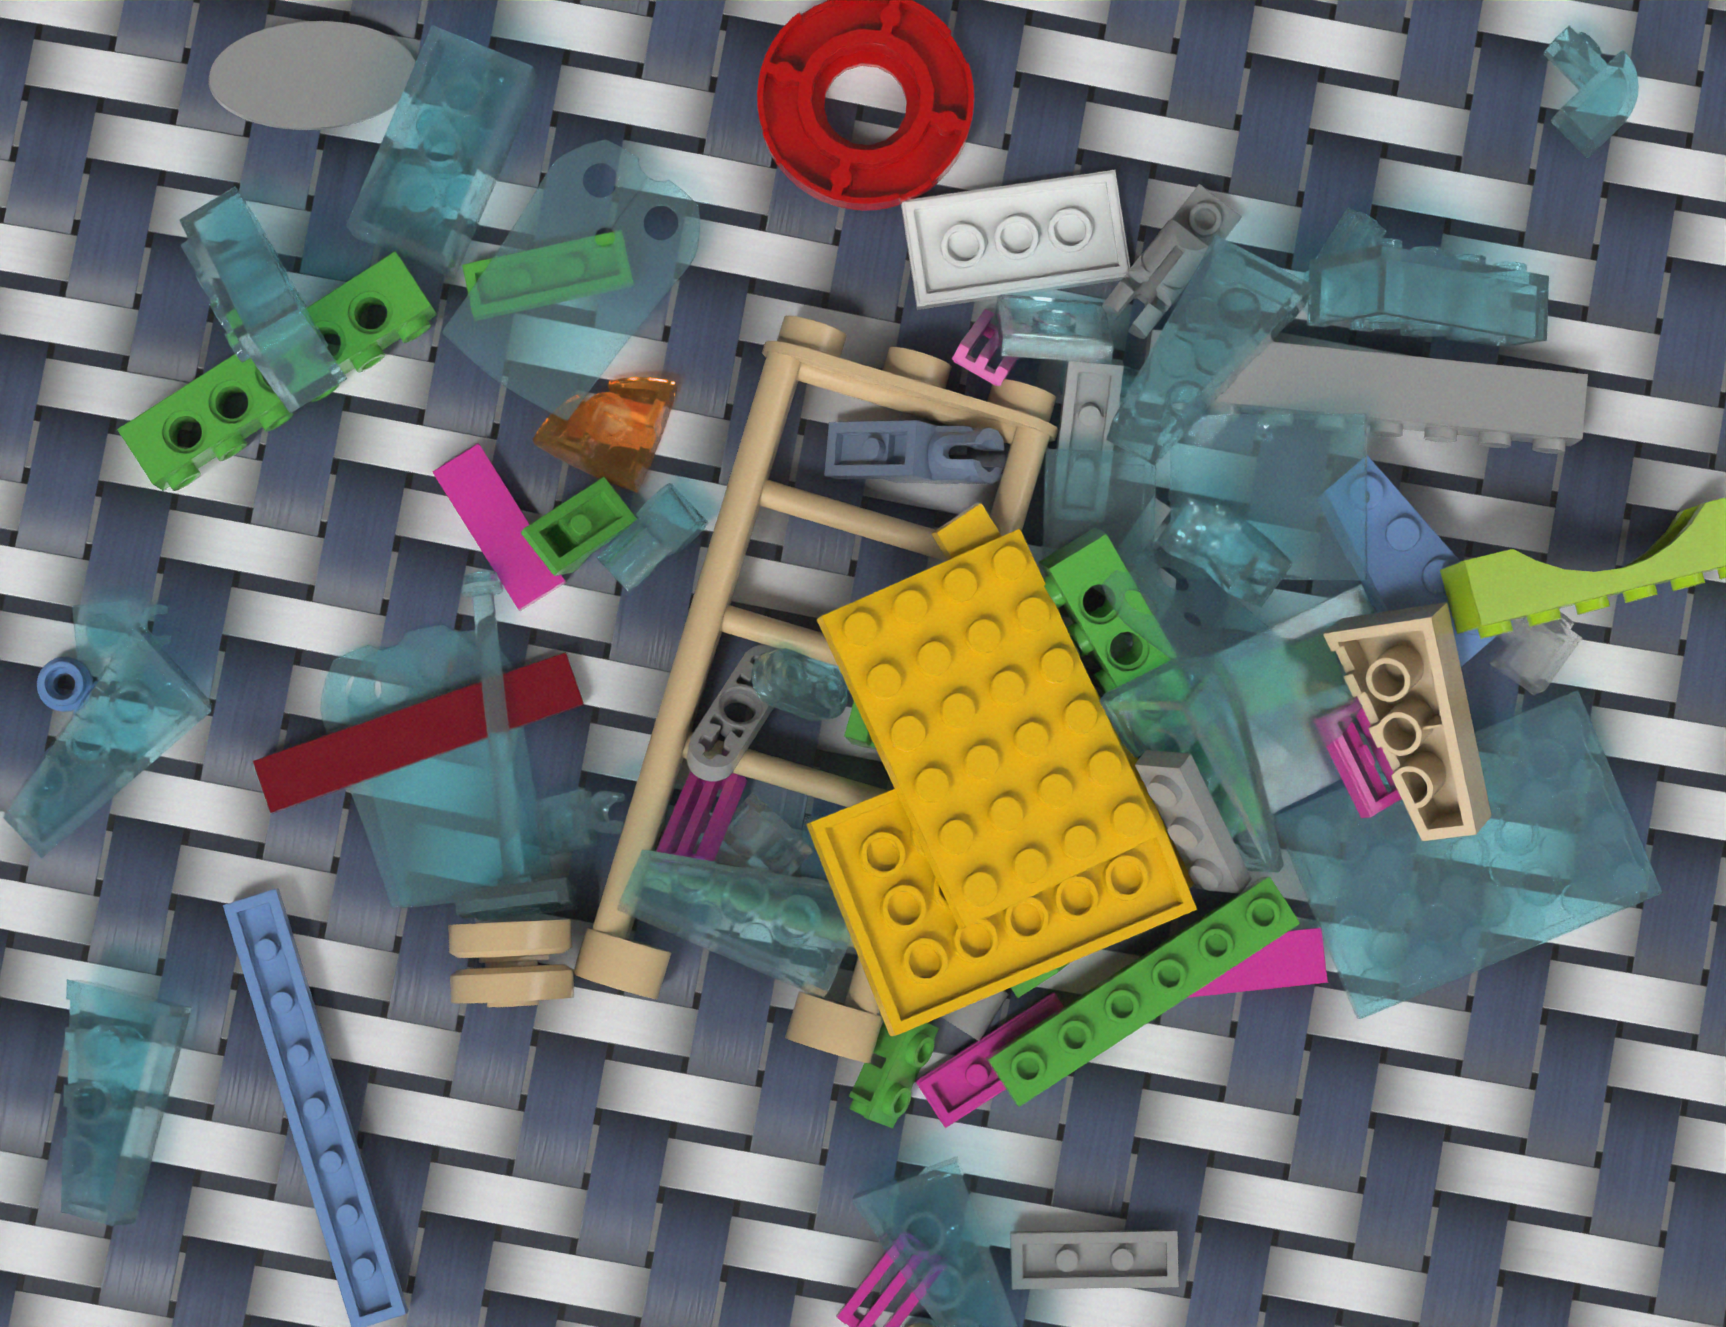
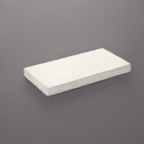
[901,170,1130,310]

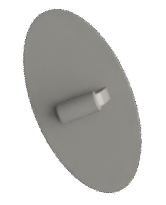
[208,21,417,130]

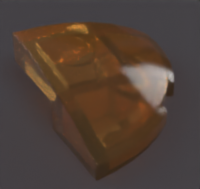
[533,377,677,493]

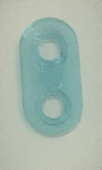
[752,648,848,721]

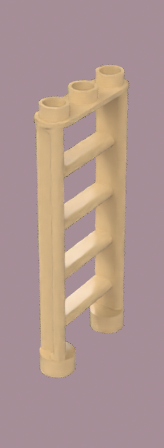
[573,316,1058,1063]

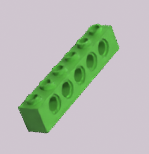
[117,251,437,491]
[1038,527,1268,837]
[986,876,1301,1107]

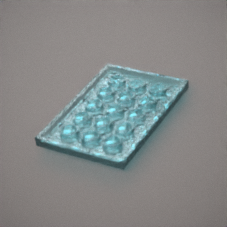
[1273,690,1663,1019]

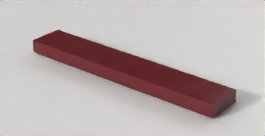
[253,652,584,814]

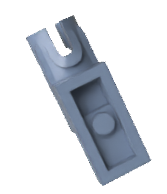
[824,420,1004,484]

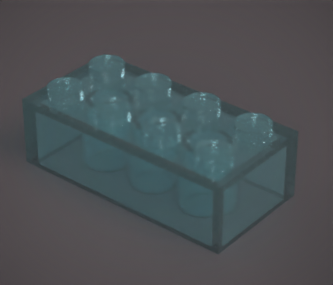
[346,25,539,279]

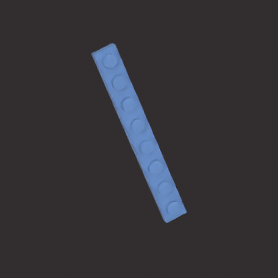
[223,889,409,1327]

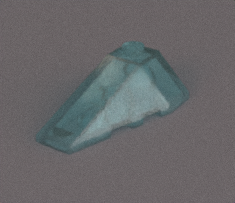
[1099,657,1284,873]

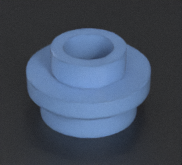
[37,657,93,712]

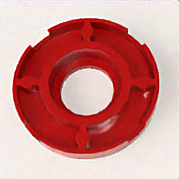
[757,0,974,210]

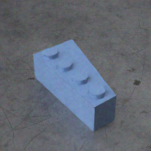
[1317,455,1513,667]

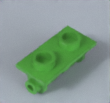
[849,1020,939,1128]

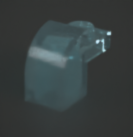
[1543,25,1639,159]
[1156,497,1294,607]

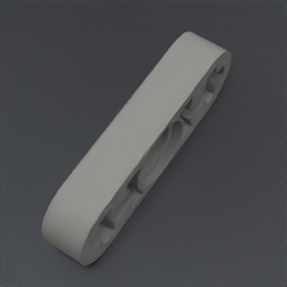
[687,645,791,782]

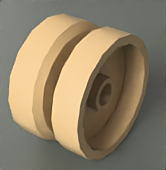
[448,919,574,1007]

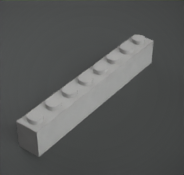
[1141,330,1588,454]

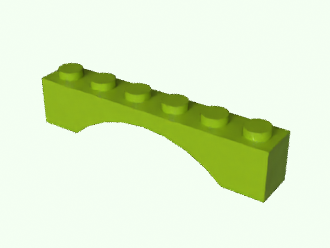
[1440,497,1726,639]

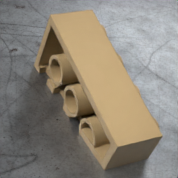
[1323,602,1492,841]

